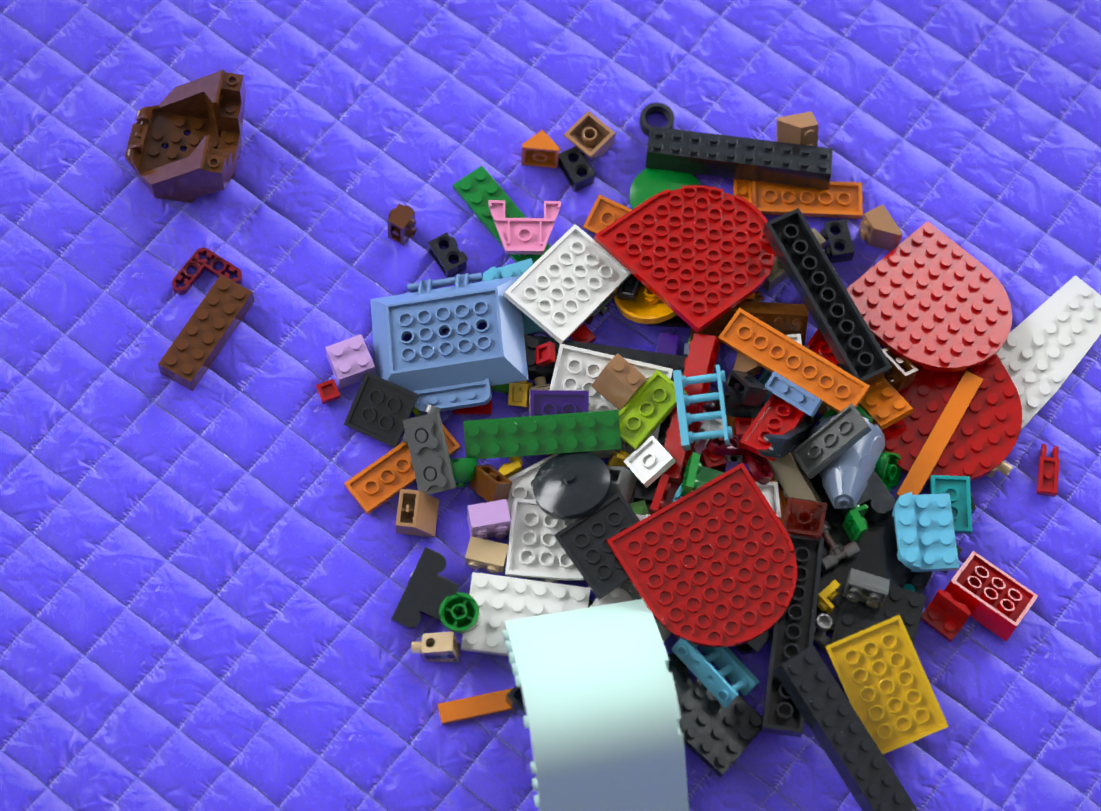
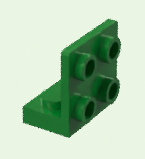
[680,452,724,497]

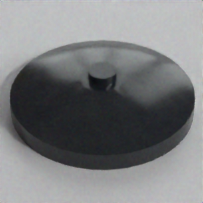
[533,452,612,520]

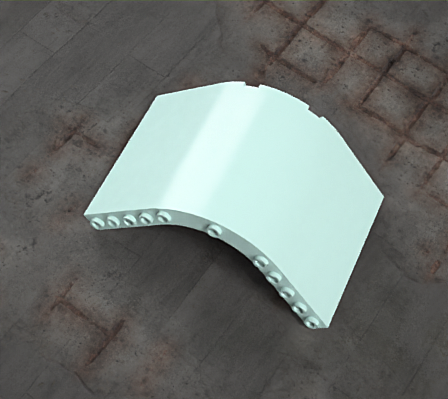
[502,599,689,811]

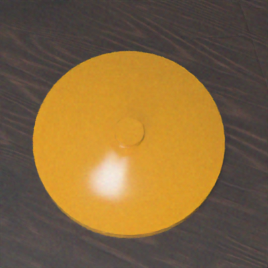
[614,283,677,324]

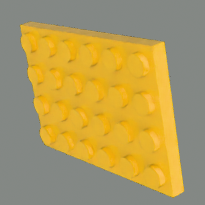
[825,615,949,754]

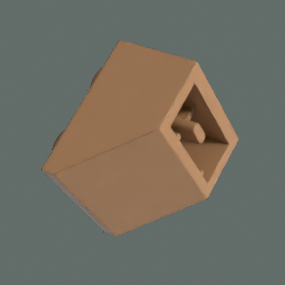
[395,489,439,537]

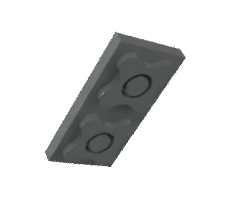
[791,403,872,480]
[403,412,456,494]

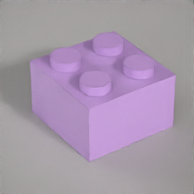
[325,334,376,389]
[467,499,511,540]

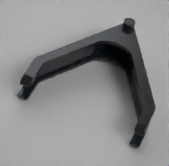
[701,391,819,458]

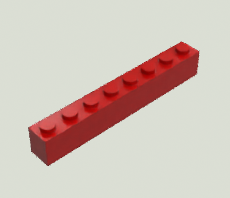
[658,333,721,485]

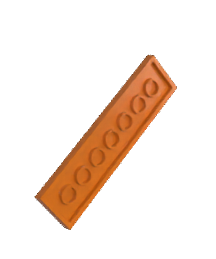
[718,308,870,413]

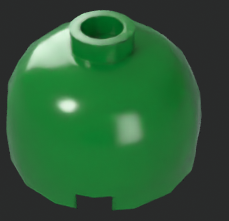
[874,452,902,491]
[450,458,478,487]
[439,592,480,634]

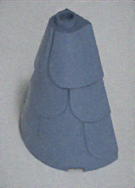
[808,415,885,508]

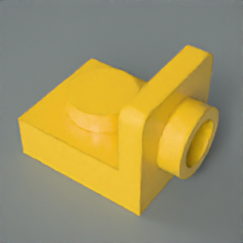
[508,381,532,407]
[498,456,523,478]
[817,580,840,614]

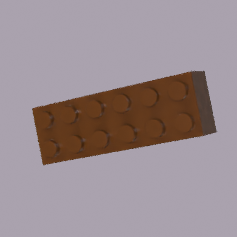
[158,275,255,391]
[690,301,808,346]

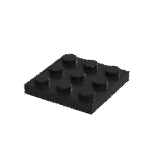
[344,372,420,448]

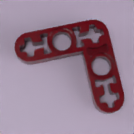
[172,248,242,295]
[706,436,773,485]

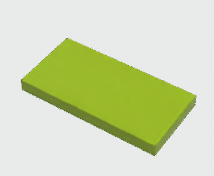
[619,369,687,450]

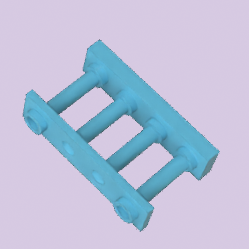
[673,365,733,450]
[671,638,760,708]

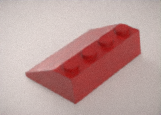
[944,551,1038,641]

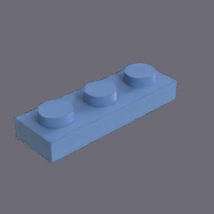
[765,371,823,417]

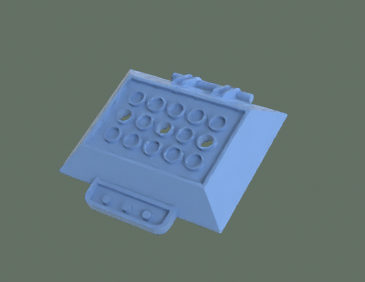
[370,273,529,414]

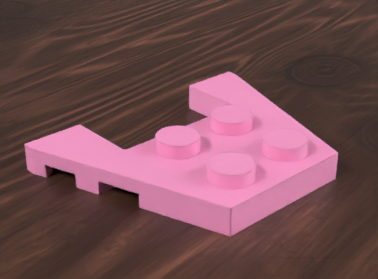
[488,200,561,255]

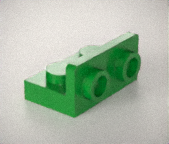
[842,504,868,544]

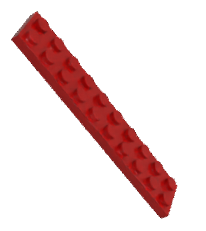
[739,328,839,461]

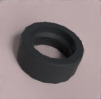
[639,102,675,137]

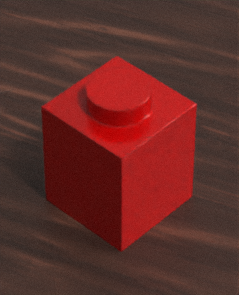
[700,449,726,472]

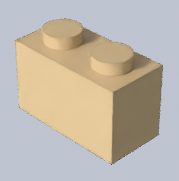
[465,536,508,574]

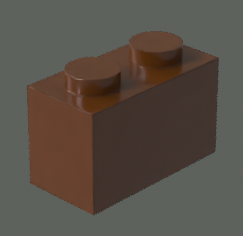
[469,464,513,502]

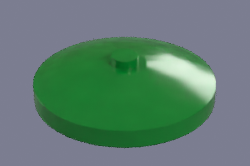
[629,168,700,210]

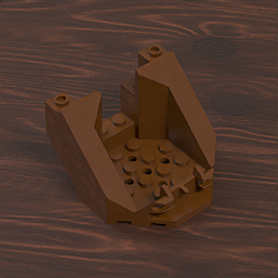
[125,70,246,203]

